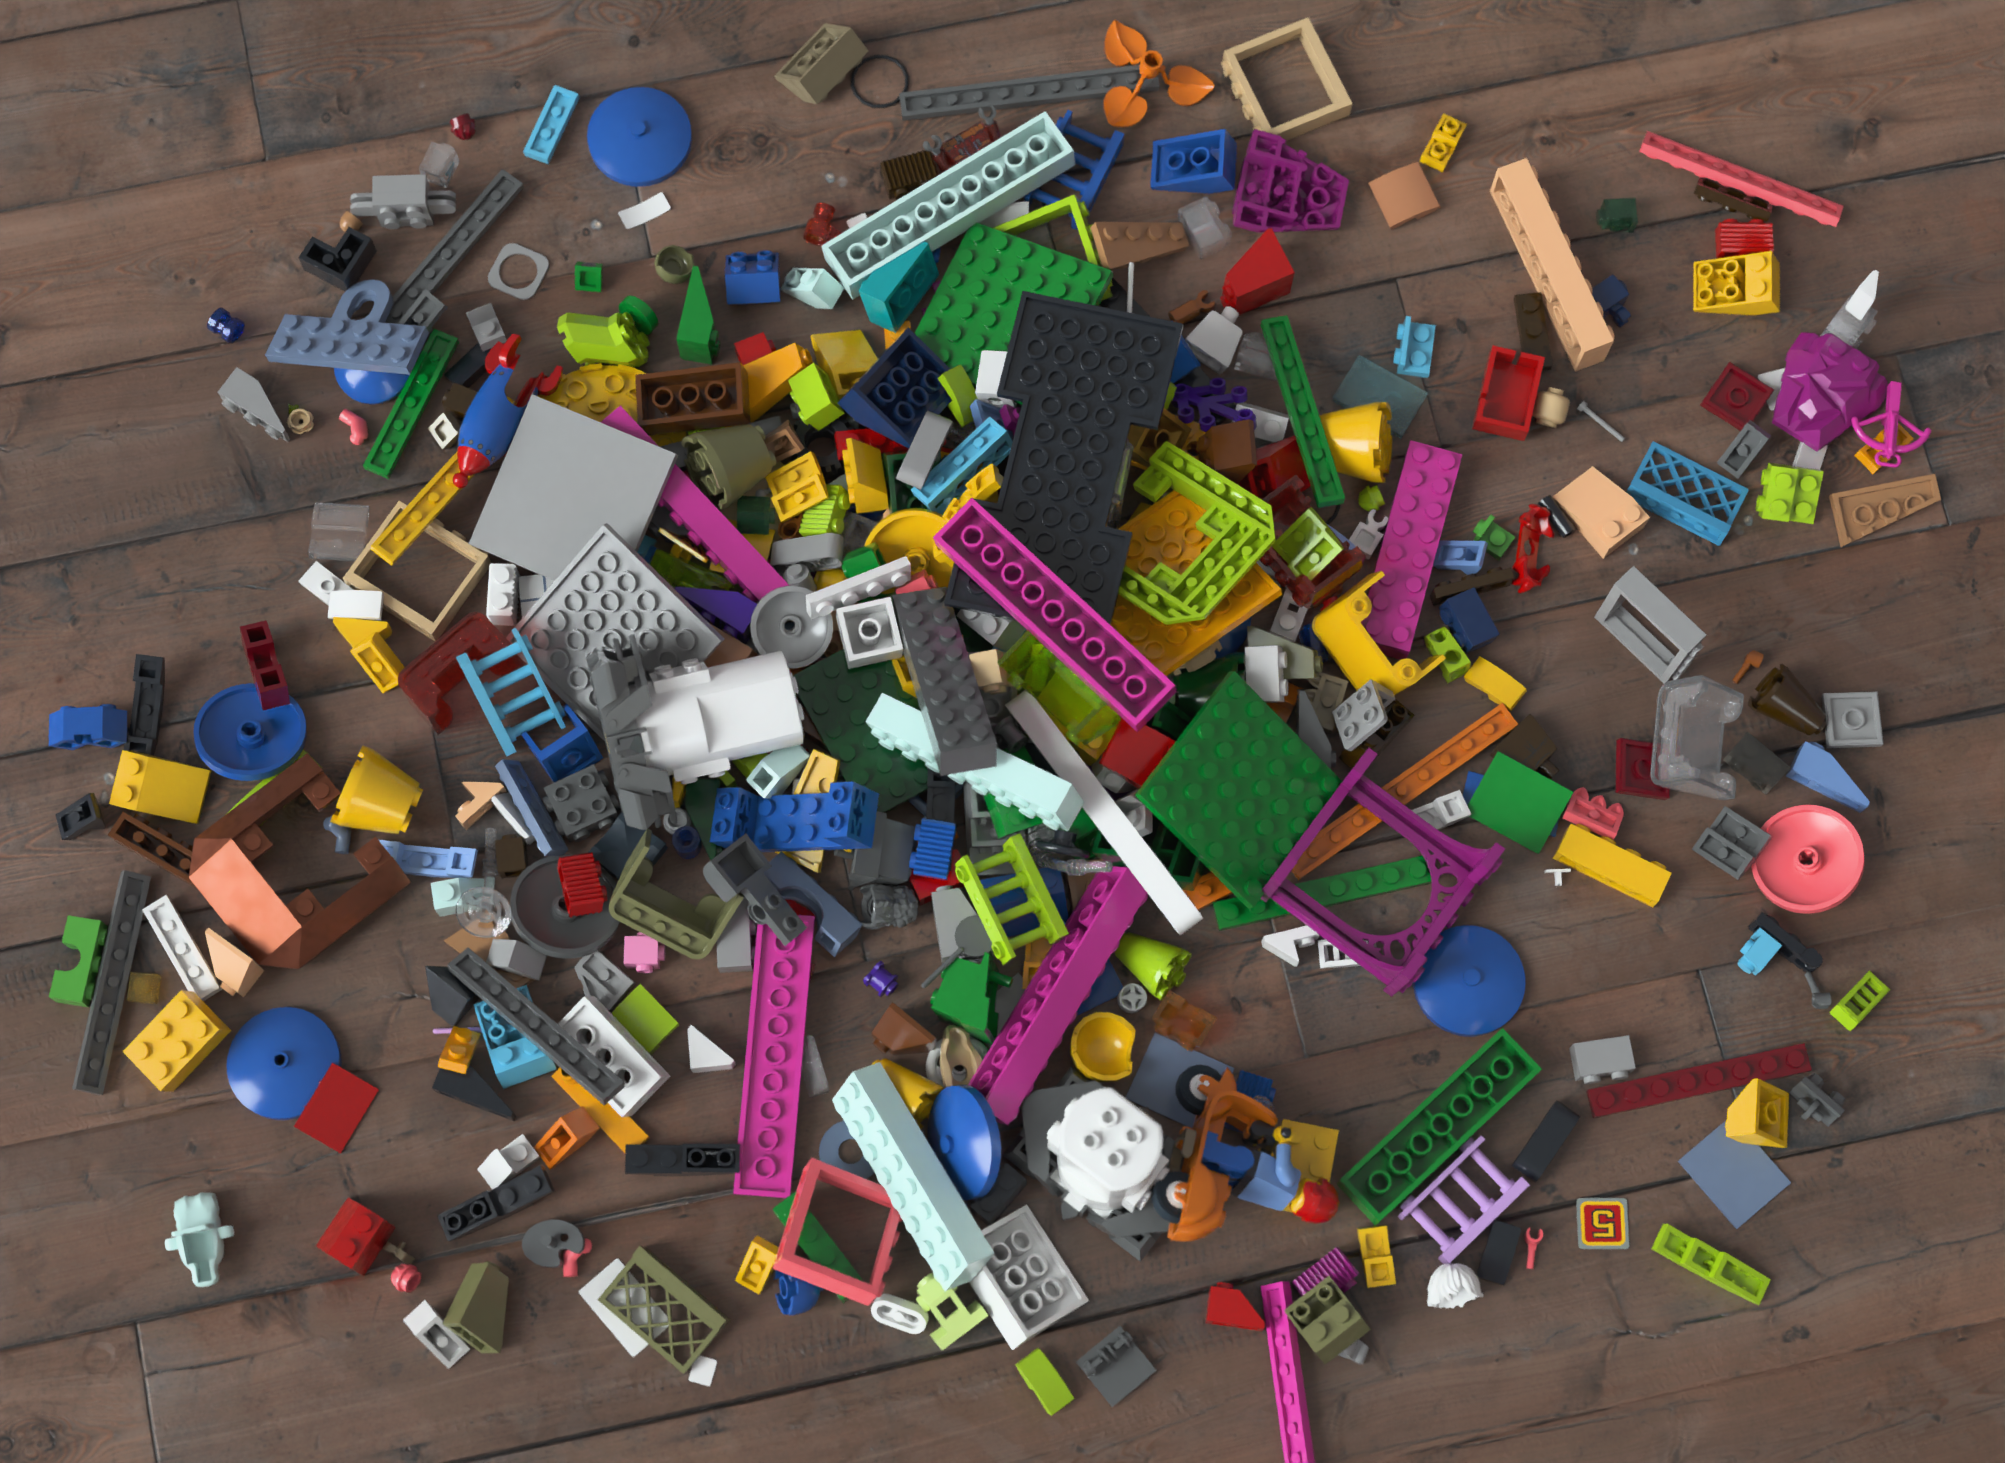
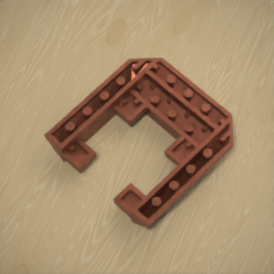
[189,753,411,969]

